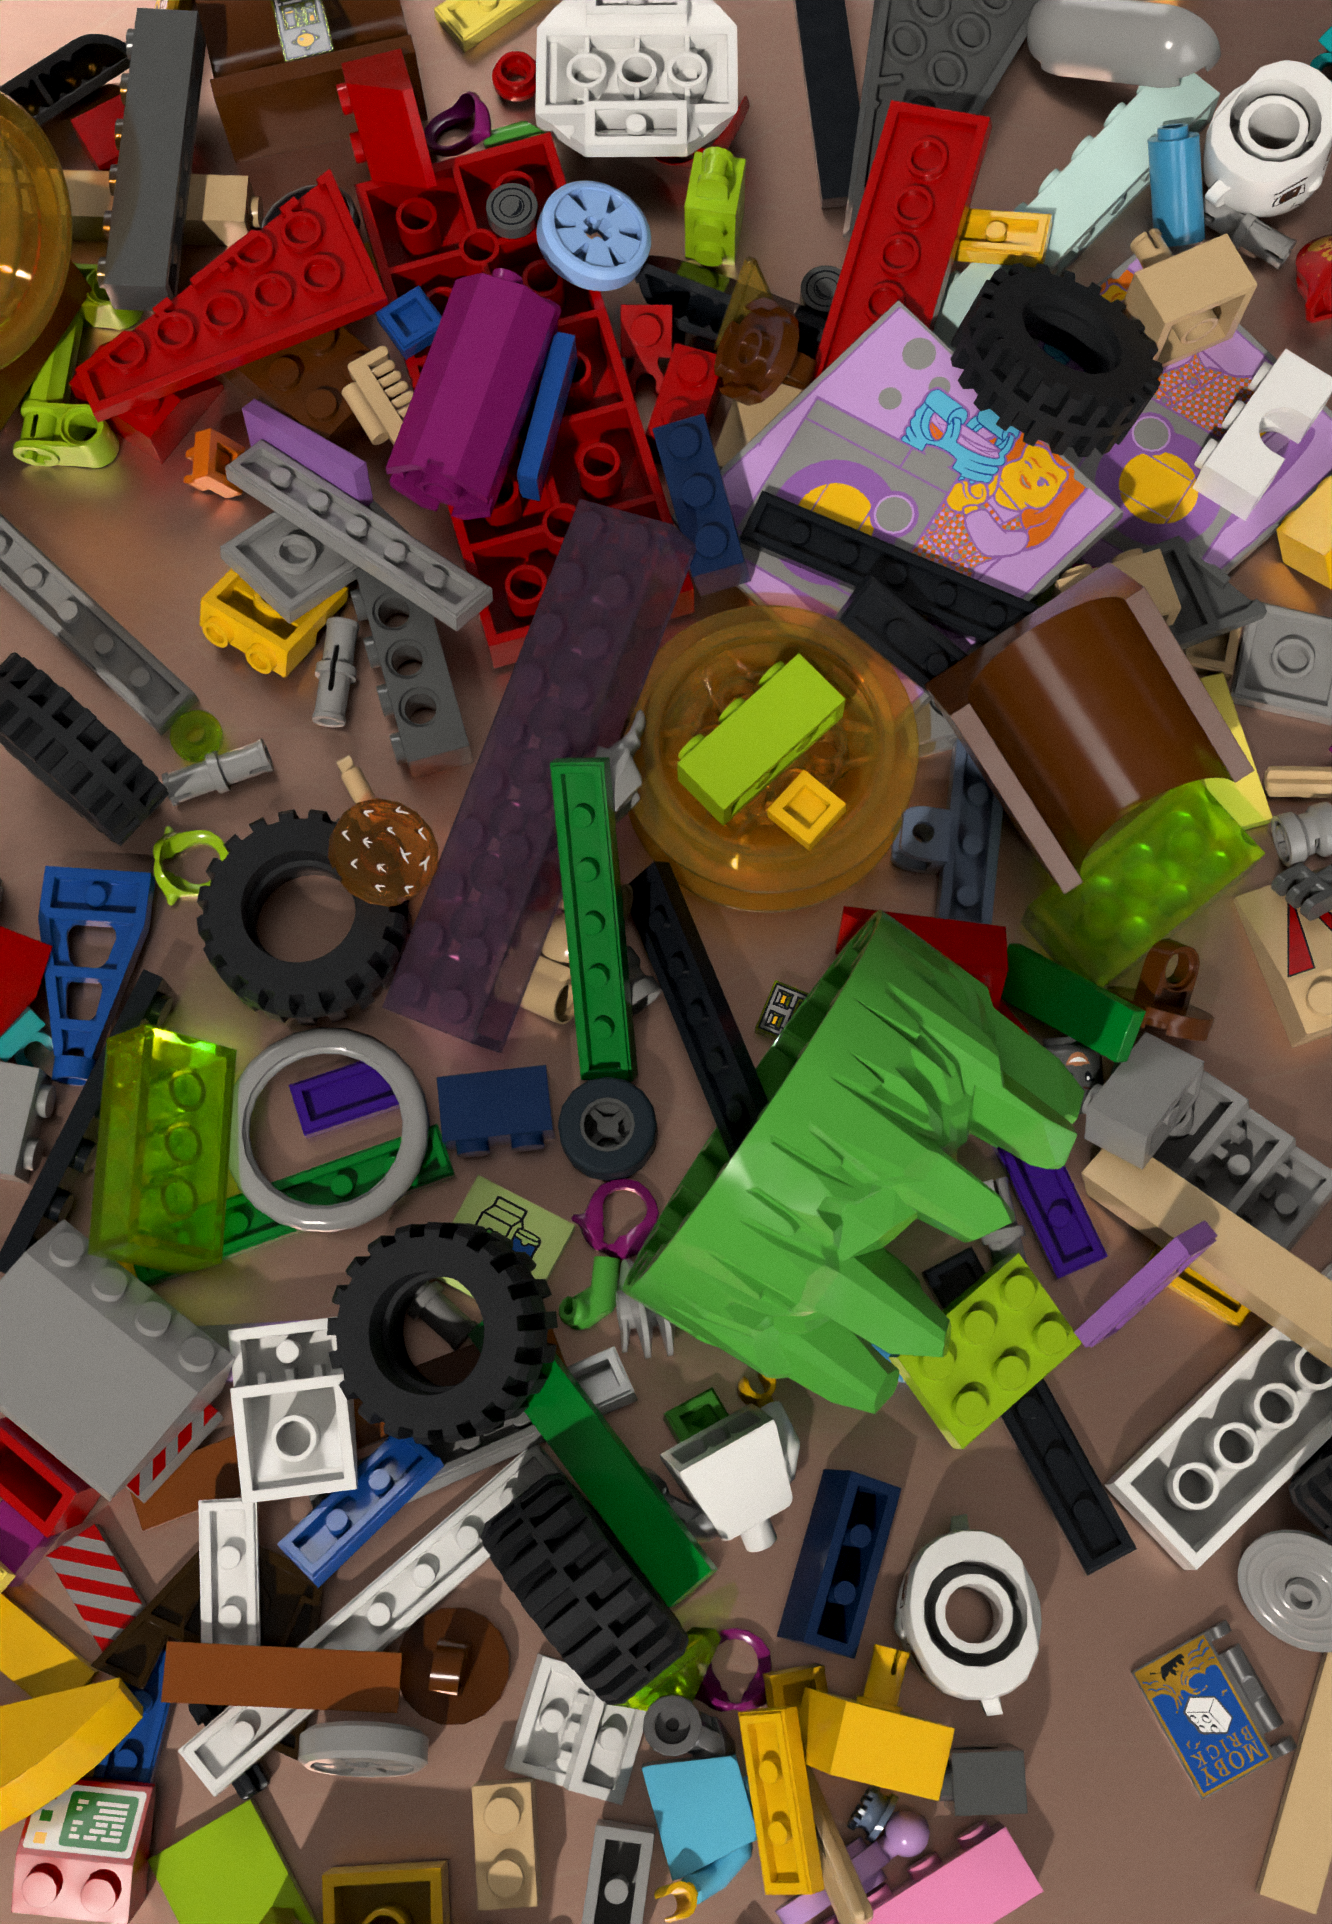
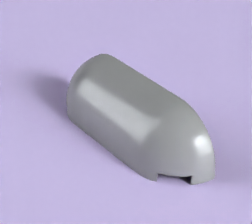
[1027,0,1221,88]

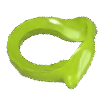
[153,826,229,906]

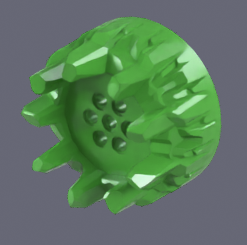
[622,909,1085,1414]

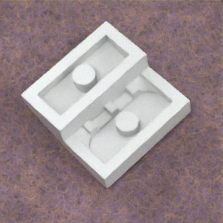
[504,1653,655,1805]

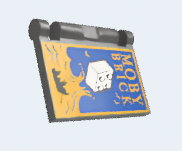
[1130,1619,1297,1800]

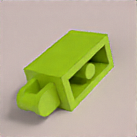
[684,147,746,267]

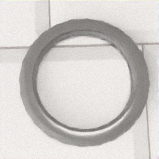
[222,1027,430,1233]

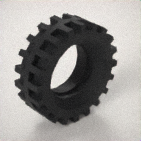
[950,263,1163,458]
[0,652,169,846]

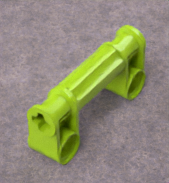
[12,262,143,469]

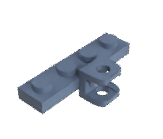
[890,739,1003,925]

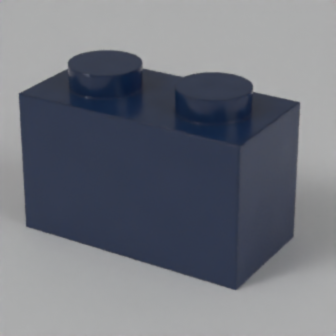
[436,1065,556,1158]

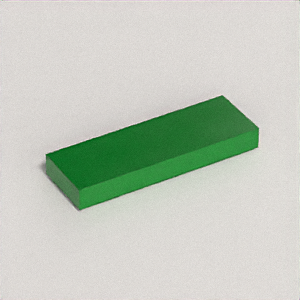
[1001,943,1146,1063]

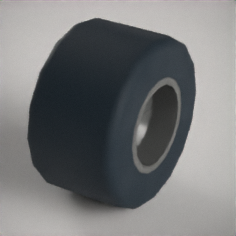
[558,1077,658,1181]

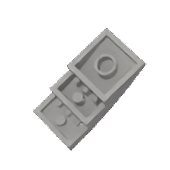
[1153,1070,1332,1252]

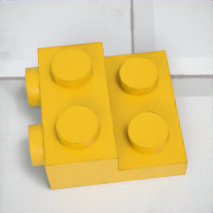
[199,568,349,678]

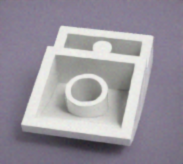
[228,1316,358,1504]

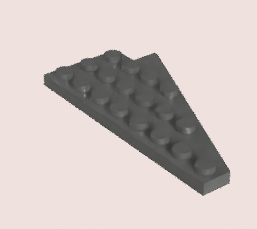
[843,0,1040,241]

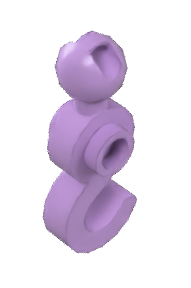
[775,1811,930,1924]

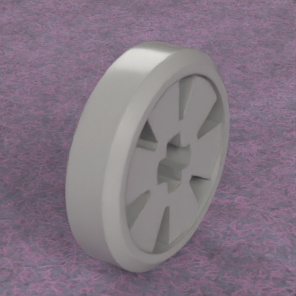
[298,1721,429,1777]

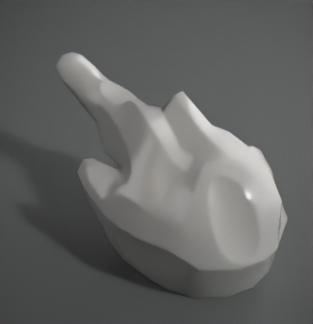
[595,709,646,824]

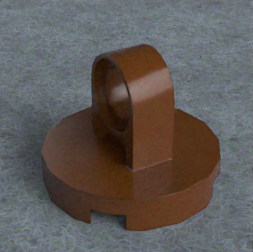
[714,297,818,406]
[1107,938,1215,1041]
[398,1608,511,1725]

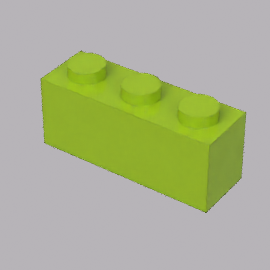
[677,653,846,826]

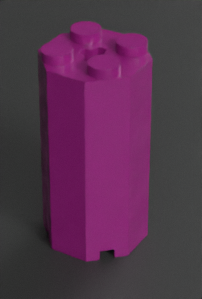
[386,268,561,520]

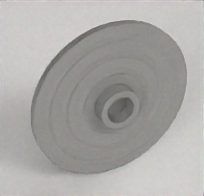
[1237,1529,1332,1653]

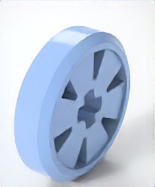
[536,180,651,291]

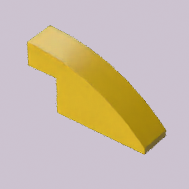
[0,1677,144,1832]

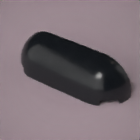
[0,34,131,151]
[635,255,827,356]

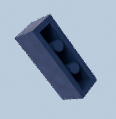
[652,413,751,596]
[777,1469,902,1659]

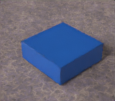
[375,285,442,360]

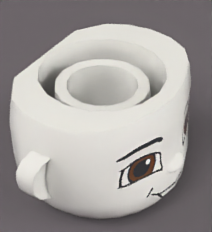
[1202,60,1332,217]
[894,1514,1042,1717]

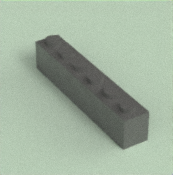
[97,8,206,311]

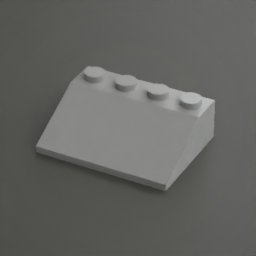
[0,1219,235,1502]

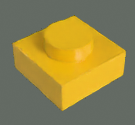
[767,769,846,851]
[763,1663,828,1714]

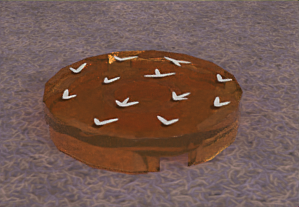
[328,798,439,907]

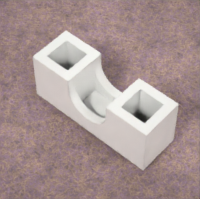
[1192,348,1332,521]

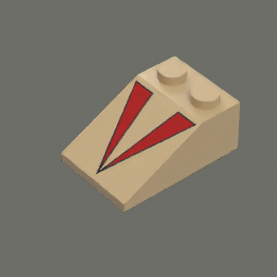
[1233,866,1332,1048]

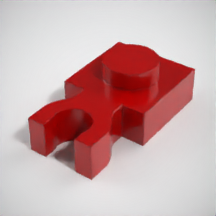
[620,304,673,394]

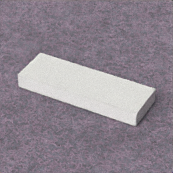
[198,1498,261,1646]

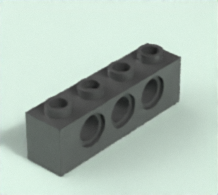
[350,568,474,779]

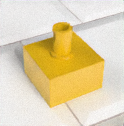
[798,1644,955,1801]

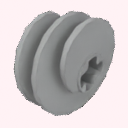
[616,1259,675,1359]

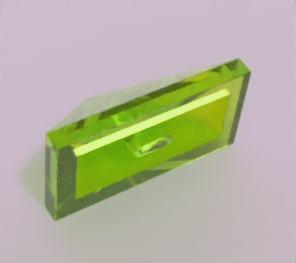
[613,1627,721,1712]

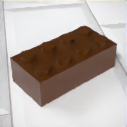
[222,326,401,452]

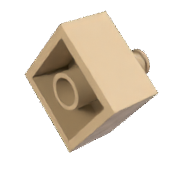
[1123,228,1258,368]

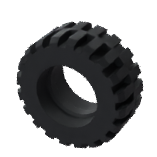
[196,809,412,1025]
[327,1222,558,1445]
[481,1473,689,1705]

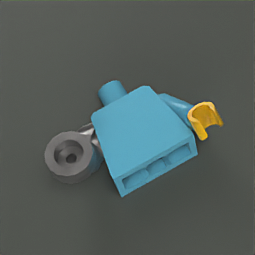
[642,1694,757,1923]

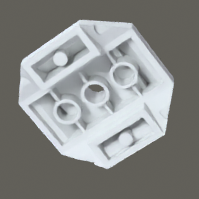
[535,0,738,157]

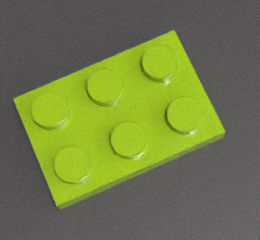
[888,1253,1082,1449]

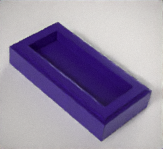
[289,1061,400,1139]

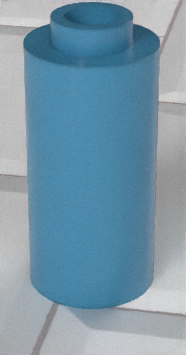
[1147,123,1205,247]

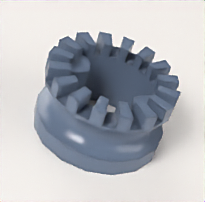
[847,1785,899,1843]

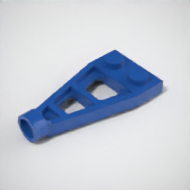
[38,866,156,1086]

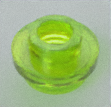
[170,710,224,763]

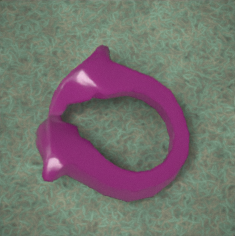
[424,91,491,157]
[571,1179,659,1260]
[690,1628,772,1712]

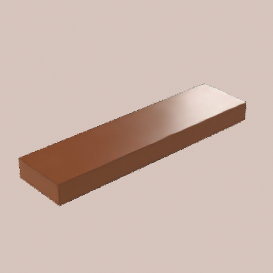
[161,1641,403,1714]

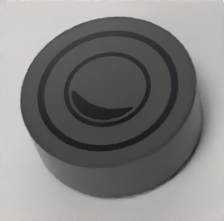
[486,183,539,239]
[800,265,841,320]

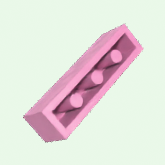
[818,1820,1044,1924]

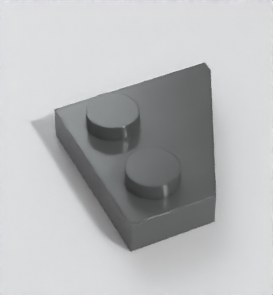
[1142,535,1267,650]

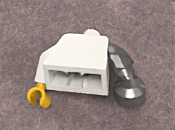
[641,1373,800,1552]

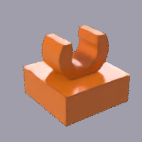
[184,428,245,499]

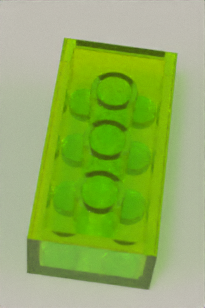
[1020,780,1265,990]
[88,1023,237,1275]

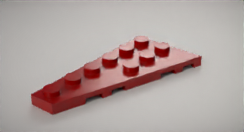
[75,168,389,423]

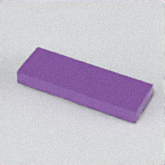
[242,398,373,507]
[1074,1220,1218,1348]

